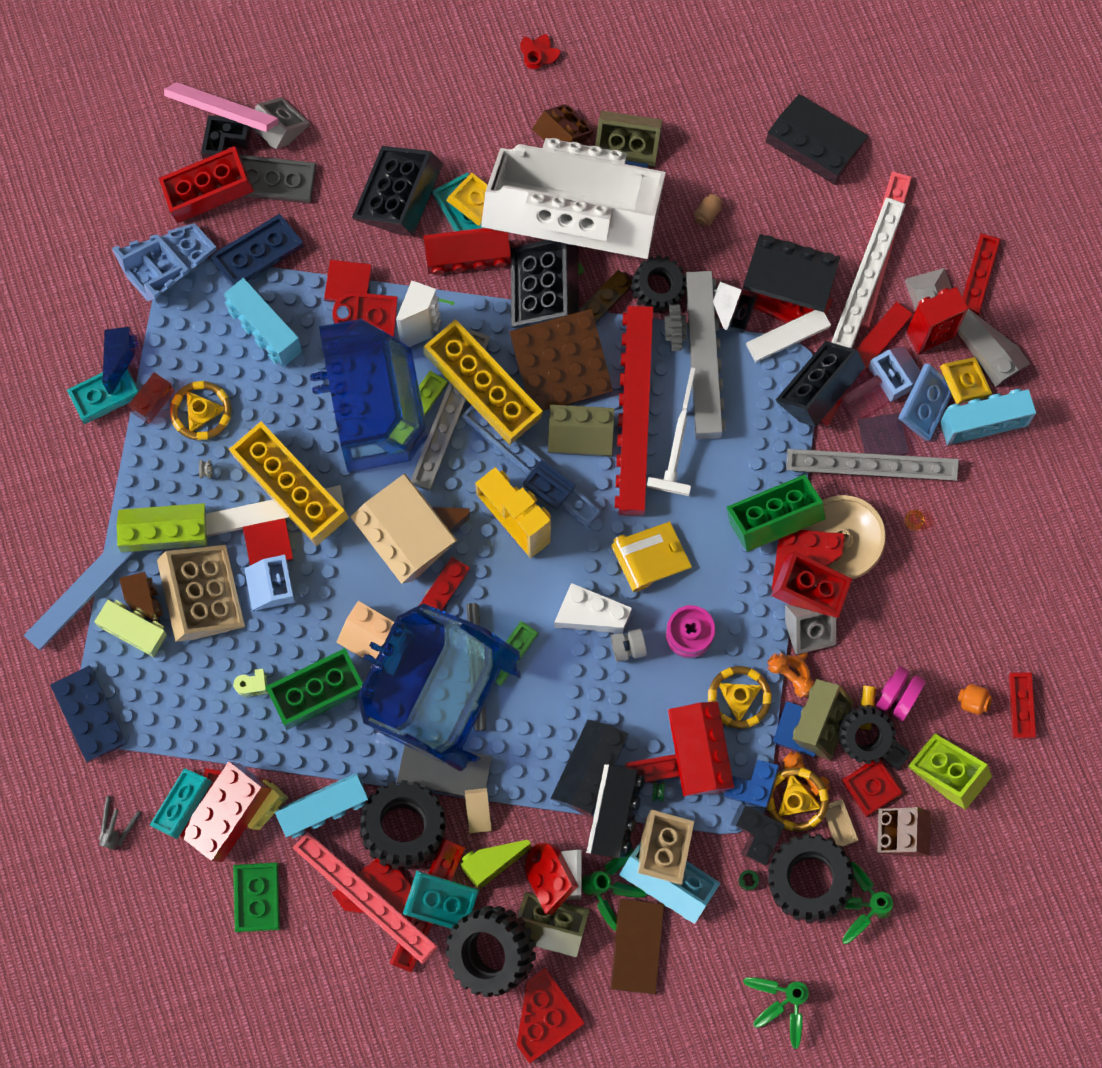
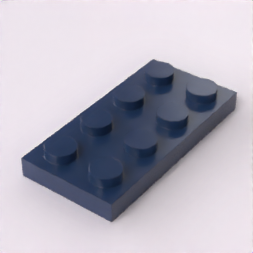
[210,213,304,286]
[50,665,128,763]

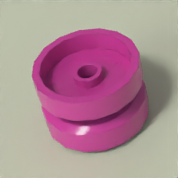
[666,605,715,658]
[875,665,926,722]

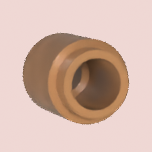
[694,194,723,226]

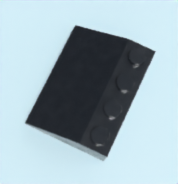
[766,94,868,185]
[352,146,443,236]
[742,234,840,312]
[511,240,579,328]

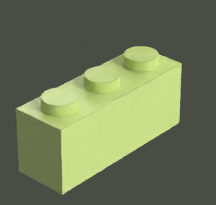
[94,600,167,657]

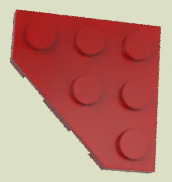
[772,530,845,592]
[332,858,411,920]
[516,968,585,1064]

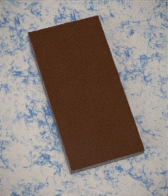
[610,899,664,995]

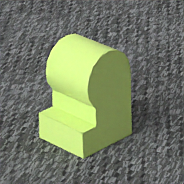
[233,669,269,697]

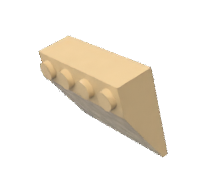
[350,474,457,584]
[157,545,245,642]

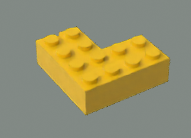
[475,467,551,559]

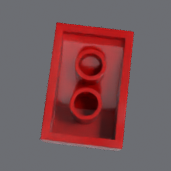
[771,551,852,618]

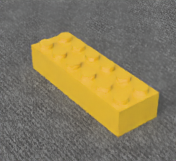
[423,319,543,445]
[229,421,349,547]

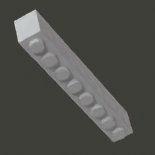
[685,271,726,440]

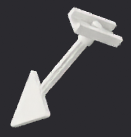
[647,367,695,496]

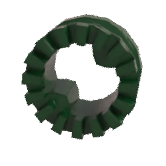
[652,781,665,802]
[738,870,759,891]

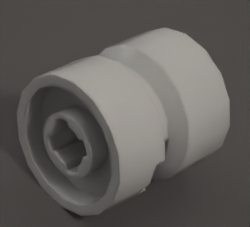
[610,629,647,663]

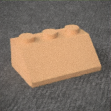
[337,601,415,676]

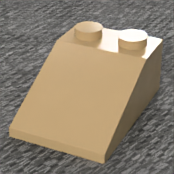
[638,810,694,885]

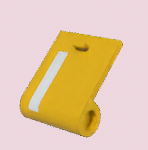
[611,522,692,592]

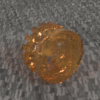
[905,509,925,530]

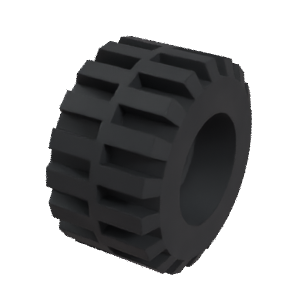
[631,255,687,313]
[837,705,896,764]

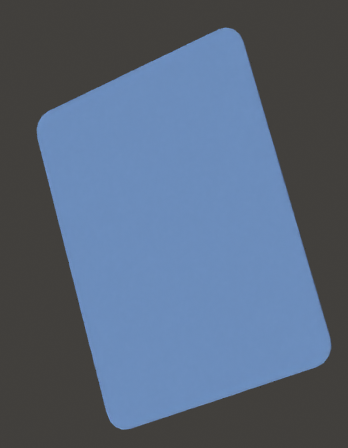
[80,259,814,834]

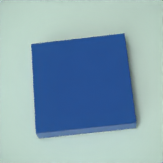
[772,701,815,758]

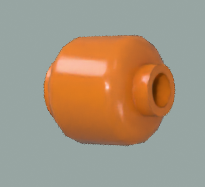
[958,684,992,715]

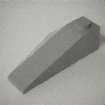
[957,309,1030,387]

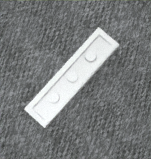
[746,310,831,363]

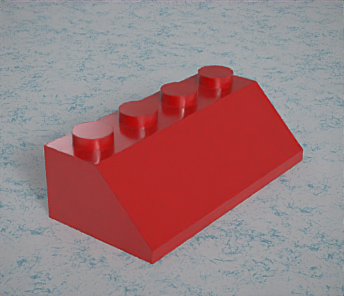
[158,146,254,223]
[423,228,511,275]
[668,702,734,796]

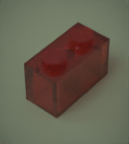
[128,372,175,424]

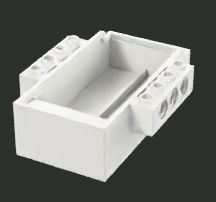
[481,138,666,259]

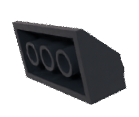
[775,341,866,427]
[550,720,628,818]
[587,764,645,858]

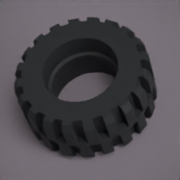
[360,780,446,870]
[768,833,854,923]
[445,906,536,997]

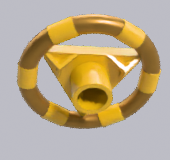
[170,381,232,441]
[708,666,772,729]
[767,767,829,832]

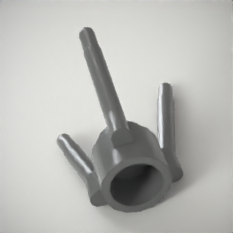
[99,795,141,851]

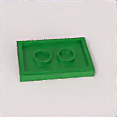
[233,862,280,933]

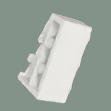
[554,583,632,633]

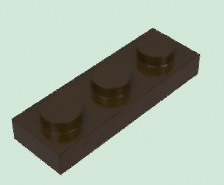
[579,269,633,324]

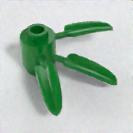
[581,849,647,932]
[842,862,893,944]
[743,977,809,1049]

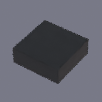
[881,741,911,771]

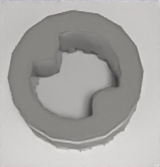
[199,460,212,479]

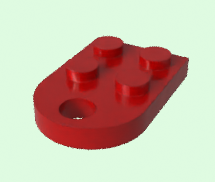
[332,292,398,339]
[525,842,578,915]

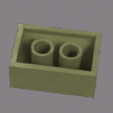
[595,110,662,167]
[548,405,614,456]
[792,679,854,761]
[517,892,590,957]

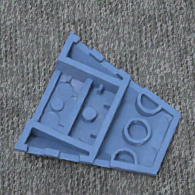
[112,223,217,301]

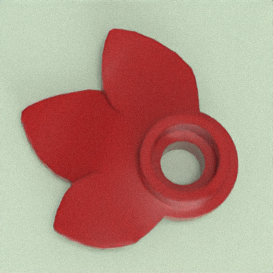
[520,34,560,70]

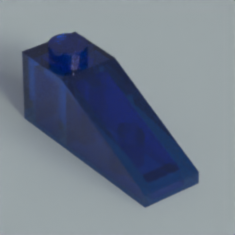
[102,327,138,394]

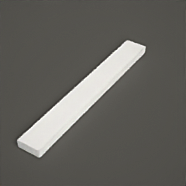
[831,197,906,348]
[206,485,345,537]

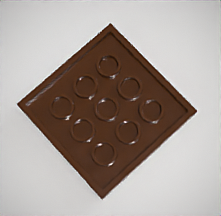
[509,309,613,411]

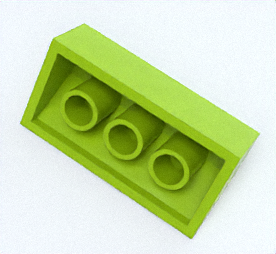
[116,503,208,552]

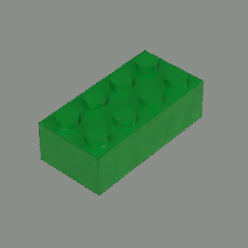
[726,474,826,552]
[265,648,366,730]

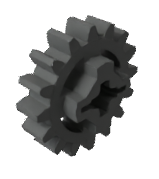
[664,305,687,351]

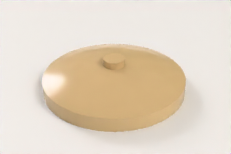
[801,495,886,579]

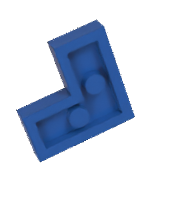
[724,760,780,809]

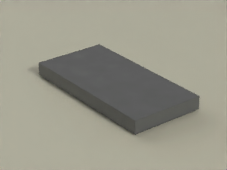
[240,155,317,204]
[397,740,492,797]

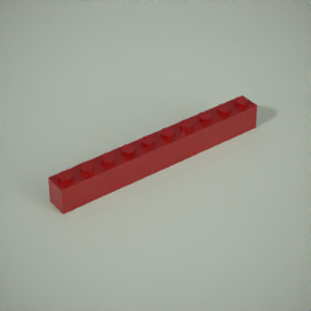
[614,306,653,516]

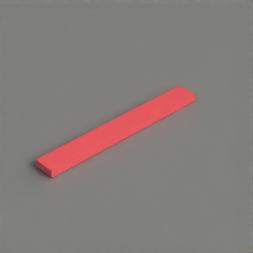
[860,171,912,329]
[293,831,438,964]

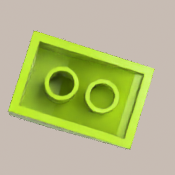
[908,734,992,810]
[461,840,531,890]

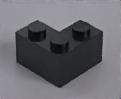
[201,115,252,159]
[731,805,785,865]

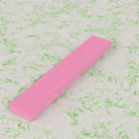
[164,82,278,132]

